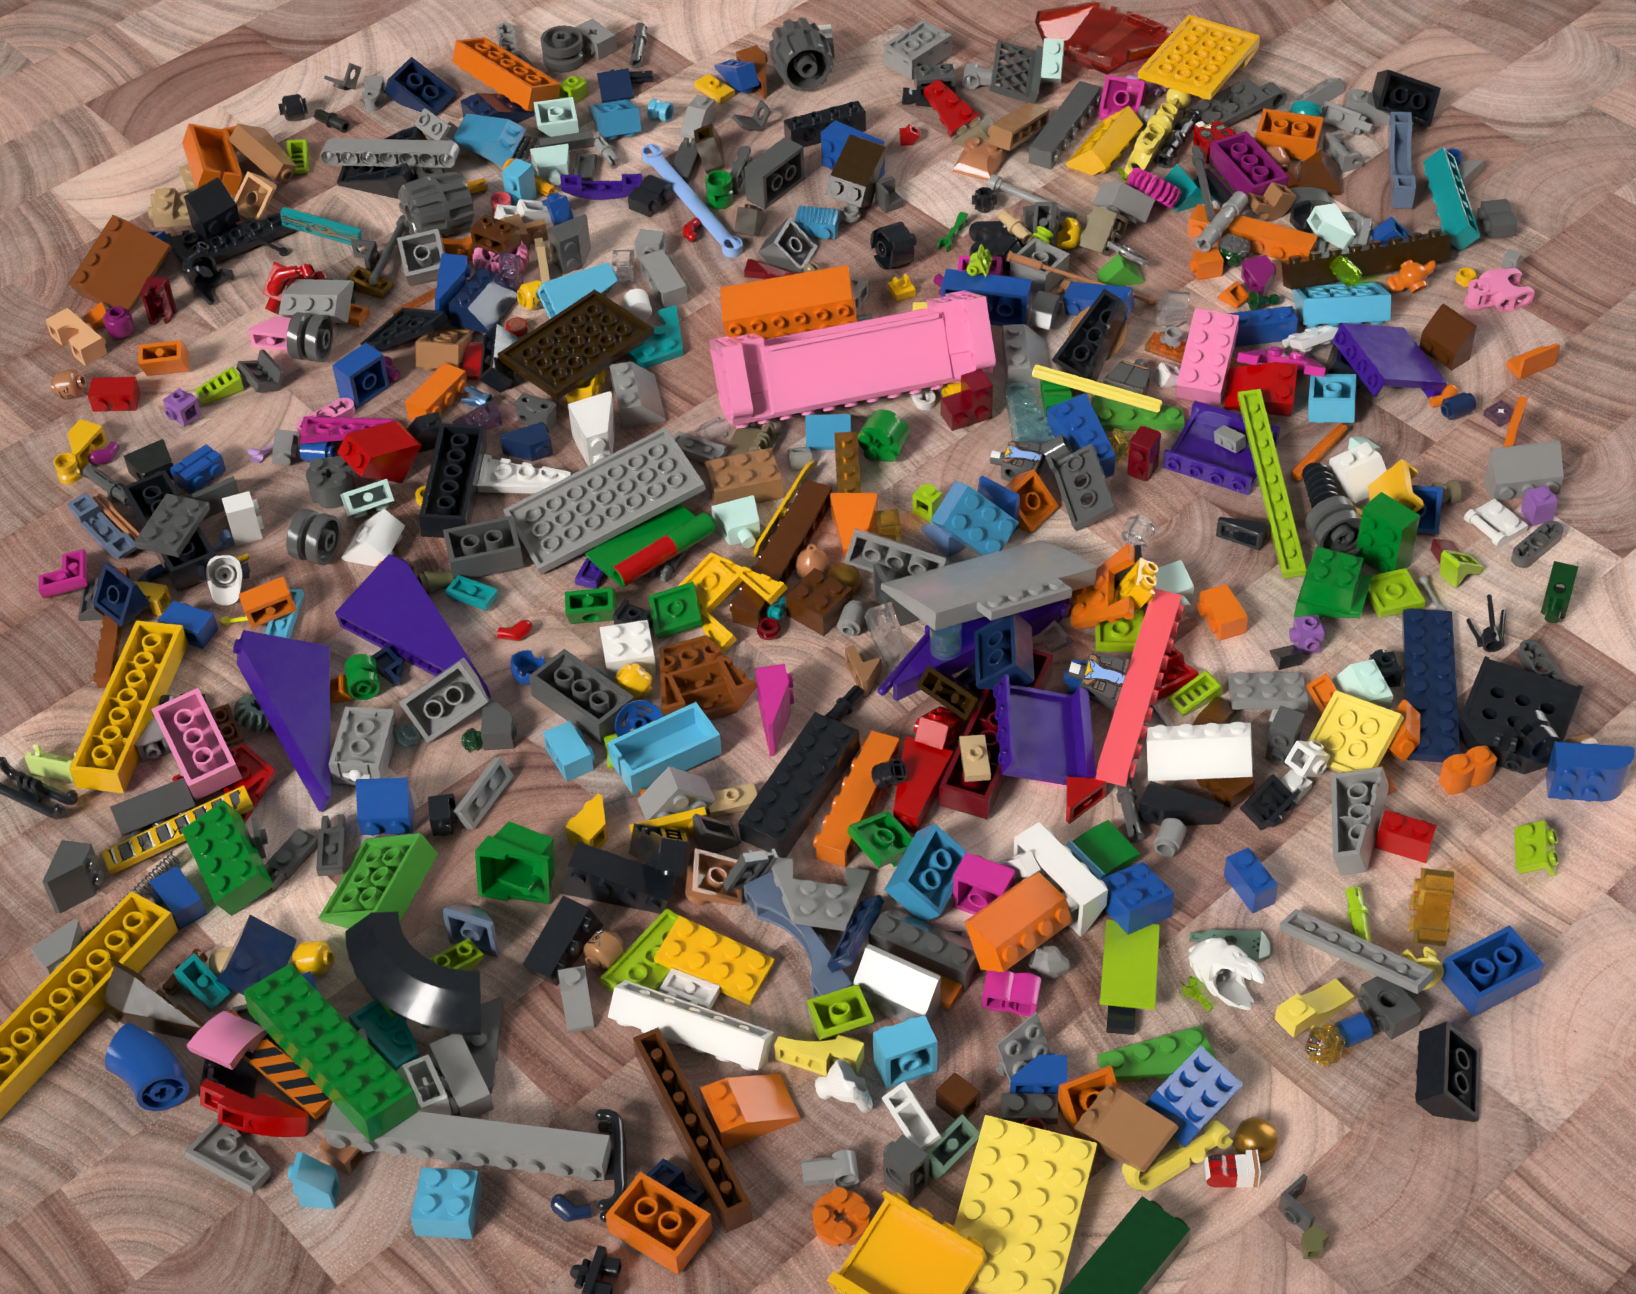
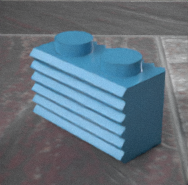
[794,205,840,239]

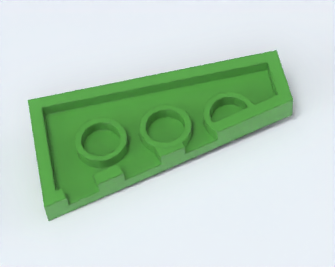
[1091,395,1185,432]
[1097,1025,1217,1083]

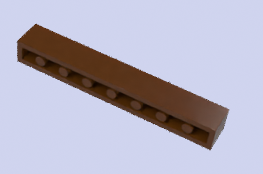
[730,480,832,629]
[633,1027,753,1233]

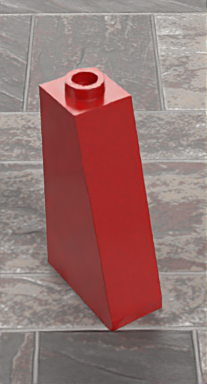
[893,736,953,833]

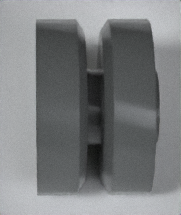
[540,25,585,73]
[286,312,333,363]
[1305,496,1362,553]
[286,509,341,565]

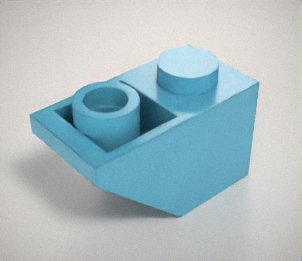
[288,1152,341,1209]

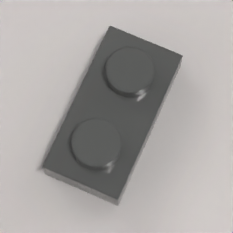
[1001,1093,1058,1124]

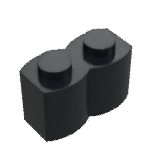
[628,175,673,217]

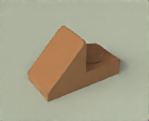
[845,645,882,698]

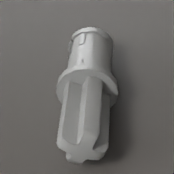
[594,136,621,169]

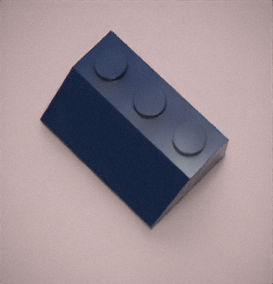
[448,269,518,333]
[974,613,1034,690]

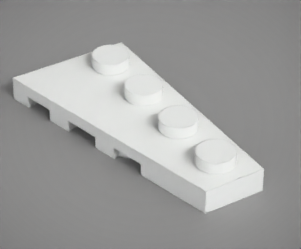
[477,454,571,494]

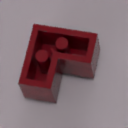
[940,369,993,431]

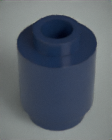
[1440,392,1476,420]

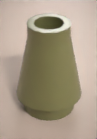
[417,571,454,594]

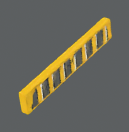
[101,785,254,875]

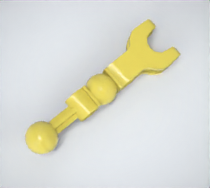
[1124,88,1191,175]

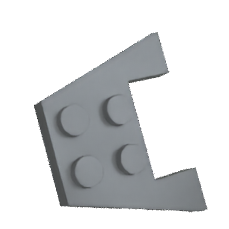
[770,857,869,931]

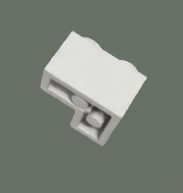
[222,491,265,546]

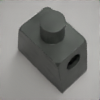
[123,439,173,481]

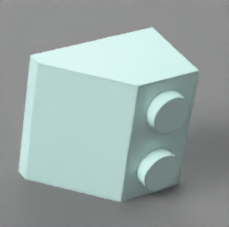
[1332,659,1393,710]

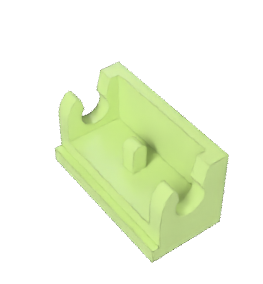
[25,744,77,783]

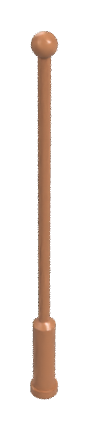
[1006,251,1156,305]

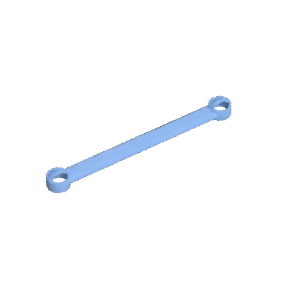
[642,144,743,258]

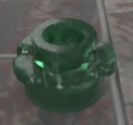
[461,728,483,753]

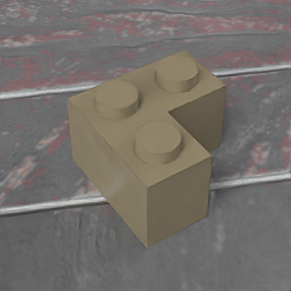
[1079,205,1129,256]

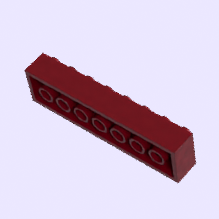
[939,649,1053,820]

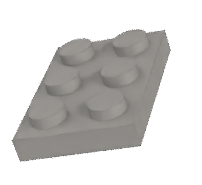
[1227,672,1308,709]

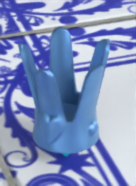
[460,386,495,411]

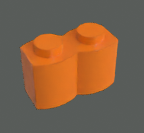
[1439,746,1497,795]

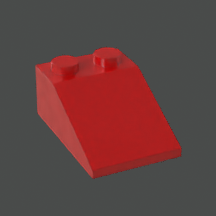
[1224,362,1298,417]

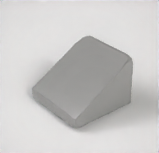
[787,447,812,471]

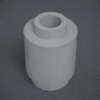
[837,600,866,636]
[1154,818,1187,857]

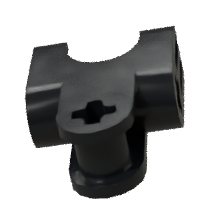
[969,221,1032,256]

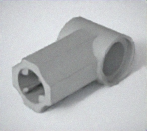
[962,63,1002,89]
[801,1150,860,1188]

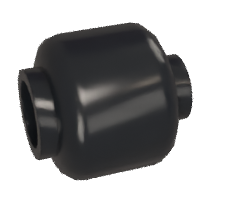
[278,94,308,121]

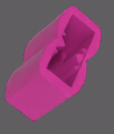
[981,970,1041,1016]

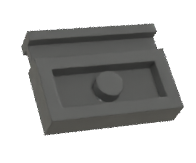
[723,849,779,891]

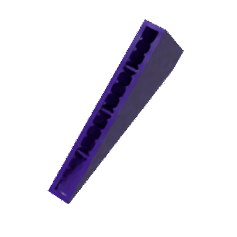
[335,554,491,698]
[893,598,1071,701]
[233,630,331,812]

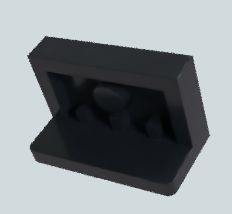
[1239,774,1301,830]

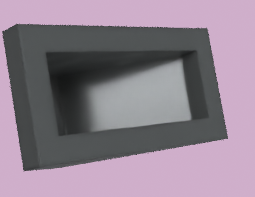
[692,814,741,854]

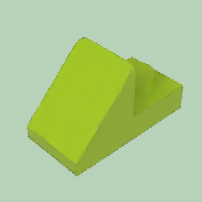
[1440,550,1484,588]

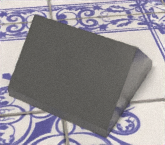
[187,476,239,520]

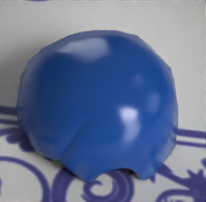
[510,650,546,686]

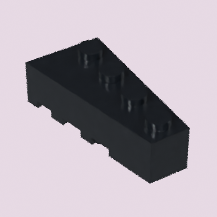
[561,842,677,914]

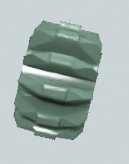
[233,693,271,734]

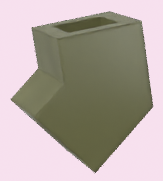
[1301,1223,1329,1259]

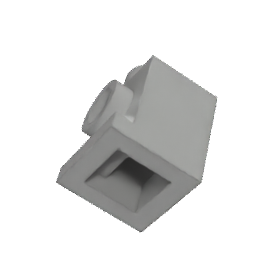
[272,429,299,466]

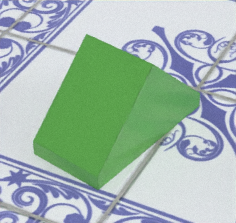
[1097,253,1144,286]

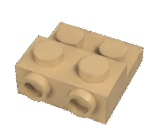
[148,188,191,228]

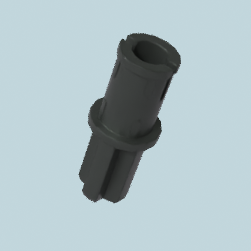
[314,109,350,133]

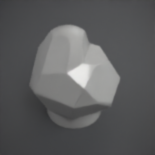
[1029,946,1070,980]

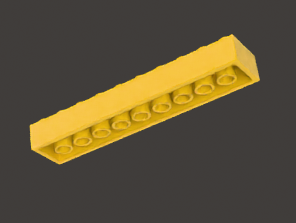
[0,891,178,1120]

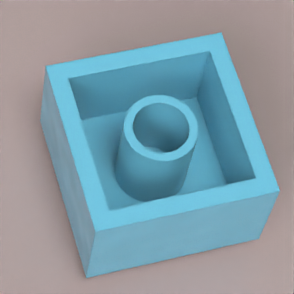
[1308,374,1356,424]
[873,1015,938,1089]
[410,1167,482,1239]

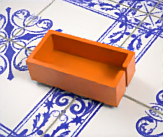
[182,123,243,197]

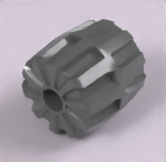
[769,17,834,91]
[398,172,474,237]

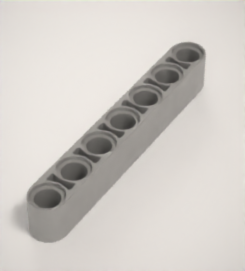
[320,138,460,168]

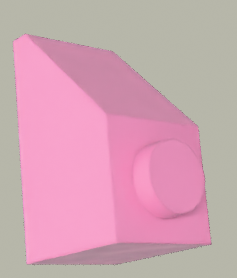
[248,316,291,351]

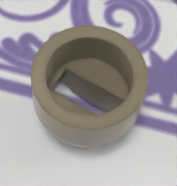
[803,261,820,273]

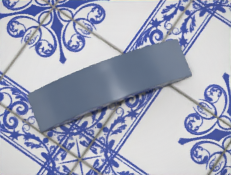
[67,493,138,560]

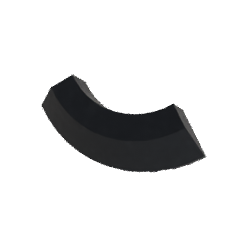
[345,912,481,1035]

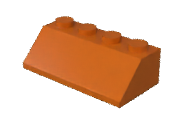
[964,872,1073,973]

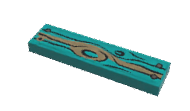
[280,207,362,248]

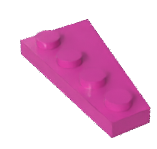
[300,416,394,444]

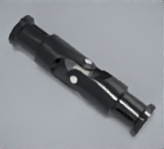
[1155,108,1200,168]

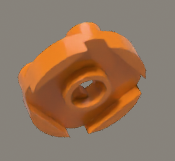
[812,1187,870,1247]

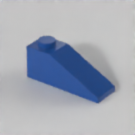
[714,59,759,93]

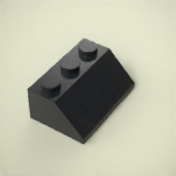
[1372,69,1441,127]
[1415,1022,1481,1122]

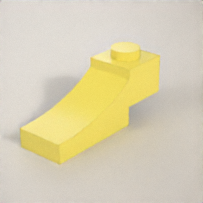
[1275,978,1354,1038]
[774,1035,865,1076]

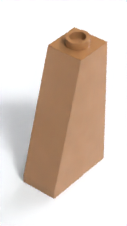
[228,124,296,183]

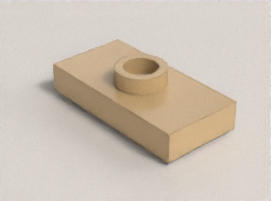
[959,735,991,782]
[708,783,757,818]

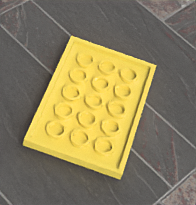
[954,1115,1097,1294]

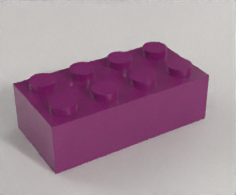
[1209,131,1289,207]

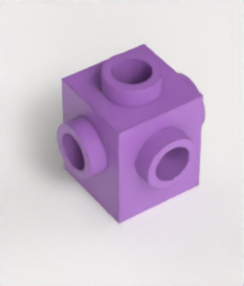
[163,388,201,427]
[1289,615,1327,654]

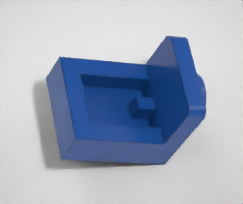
[541,193,574,226]

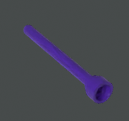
[878,624,937,696]

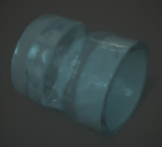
[930,623,962,661]

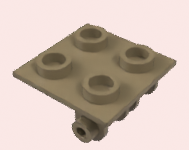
[726,422,781,457]

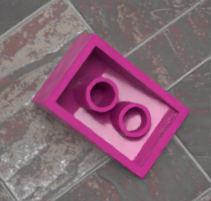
[755,664,794,756]

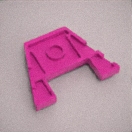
[1237,346,1326,377]

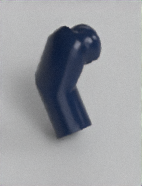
[551,1194,592,1222]

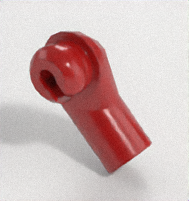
[682,217,701,242]
[497,620,533,641]

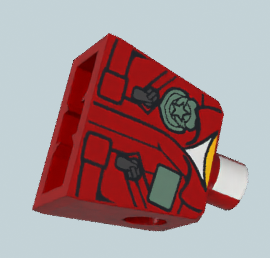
[1193,121,1237,164]

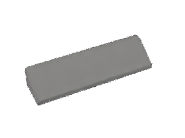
[1276,78,1345,112]

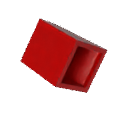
[337,421,422,483]

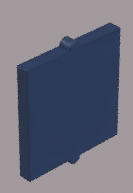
[597,68,634,103]

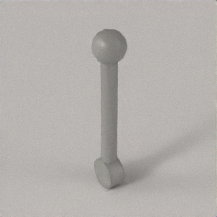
[1419,576,1446,611]

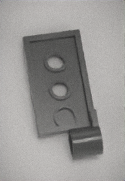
[1190,77,1287,127]
[1041,434,1117,531]

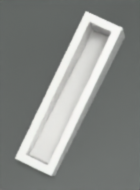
[997,851,1041,877]

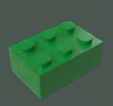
[1356,492,1420,574]

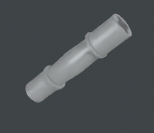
[1195,191,1248,252]

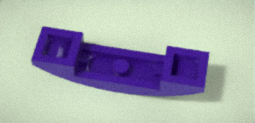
[560,174,642,200]

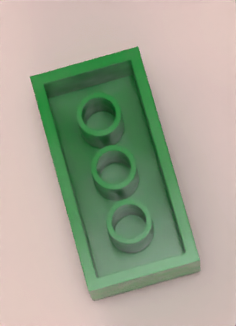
[182,800,274,916]

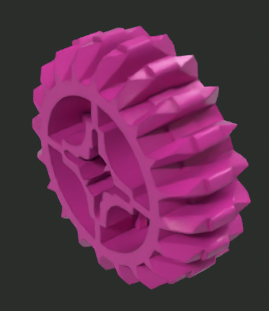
[1126,168,1181,208]

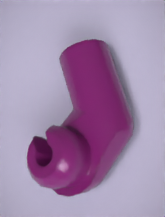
[384,356,400,381]

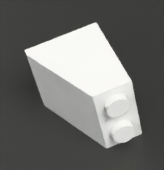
[568,391,616,466]

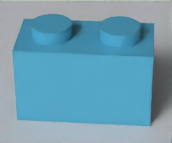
[502,158,537,206]
[543,721,595,782]

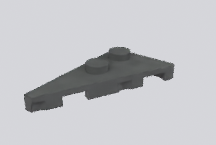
[462,996,504,1094]

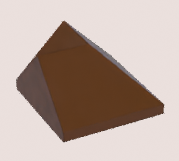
[1298,149,1341,195]

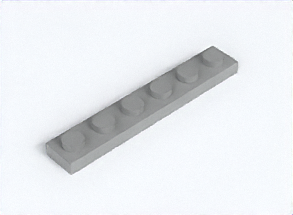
[1280,909,1433,994]

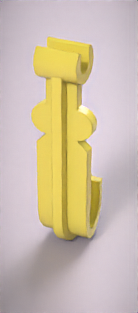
[1122,1120,1233,1191]

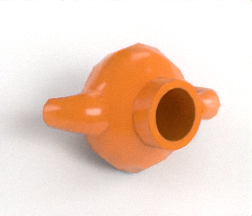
[1386,260,1436,294]

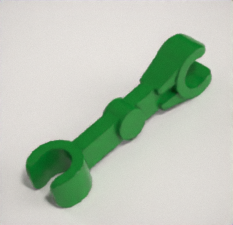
[938,212,968,252]

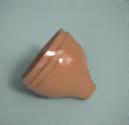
[795,544,831,580]

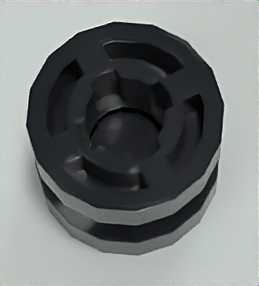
[871,758,907,789]

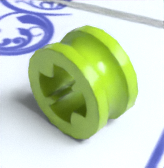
[1032,226,1054,244]

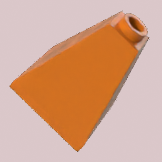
[830,493,878,558]

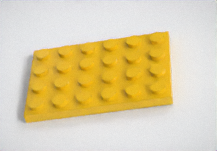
[1138,15,1260,100]

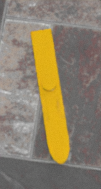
[752,460,818,558]

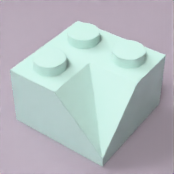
[533,97,579,137]

